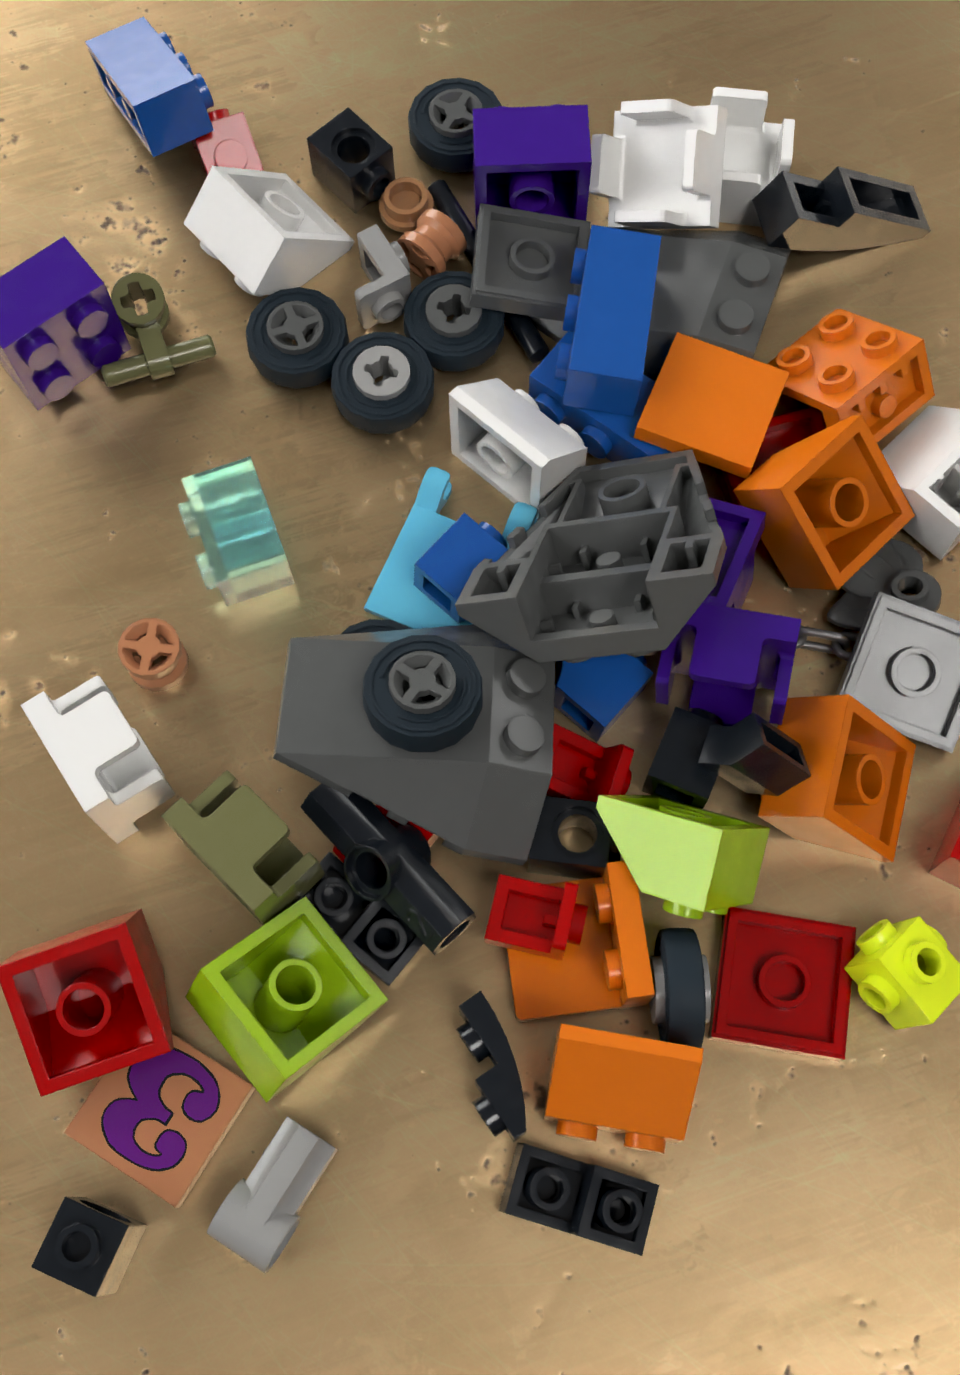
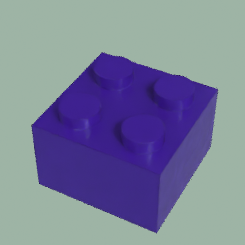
[472,104,592,226]
[0,236,132,411]

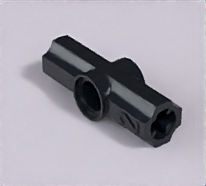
[301,783,476,955]

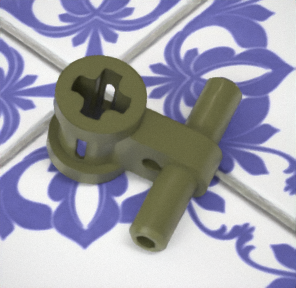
[101,273,216,387]

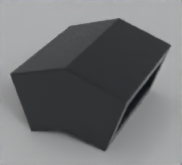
[698,712,811,796]

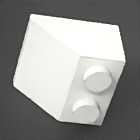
[184,166,355,297]
[448,378,587,521]

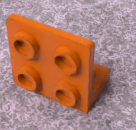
[767,309,935,443]
[507,861,655,1021]

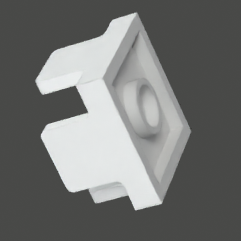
[710,87,795,227]
[589,99,727,229]
[20,676,175,844]

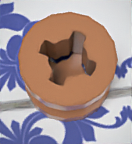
[397,208,467,280]
[118,618,189,692]

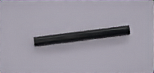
[428,180,550,363]

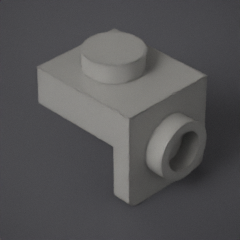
[354,224,411,329]

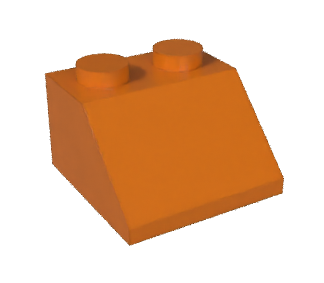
[733,414,915,590]
[758,694,916,863]
[543,1023,704,1154]

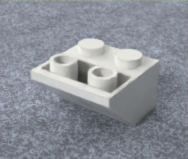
[881,405,960,561]

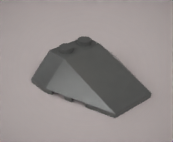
[530,229,791,382]
[455,449,727,663]
[273,624,555,865]

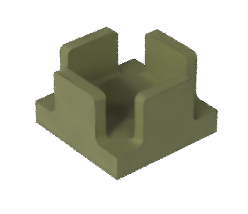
[161,771,325,925]

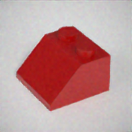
[0,908,174,1097]

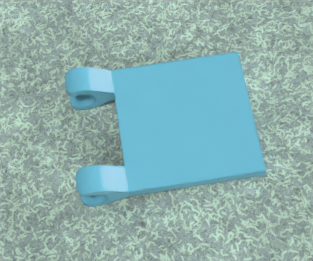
[364,467,537,629]

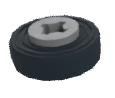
[331,332,434,434]
[649,928,711,1048]

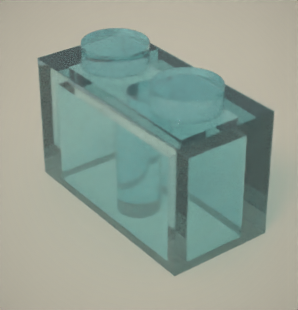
[178,456,295,606]

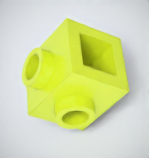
[844,916,960,1030]

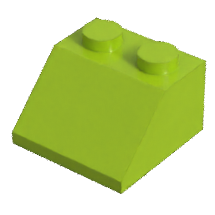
[596,795,770,919]
[185,896,388,1103]

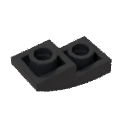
[301,851,424,986]
[456,991,526,1142]
[499,1143,659,1256]

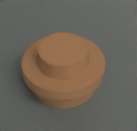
[379,177,434,232]

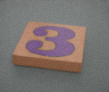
[64,1033,256,1208]

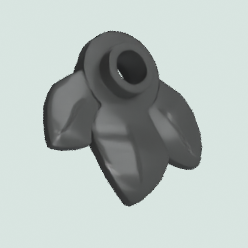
[827,539,942,631]

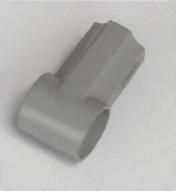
[207,1116,338,1273]

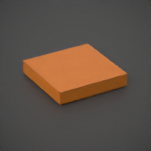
[634,332,790,479]

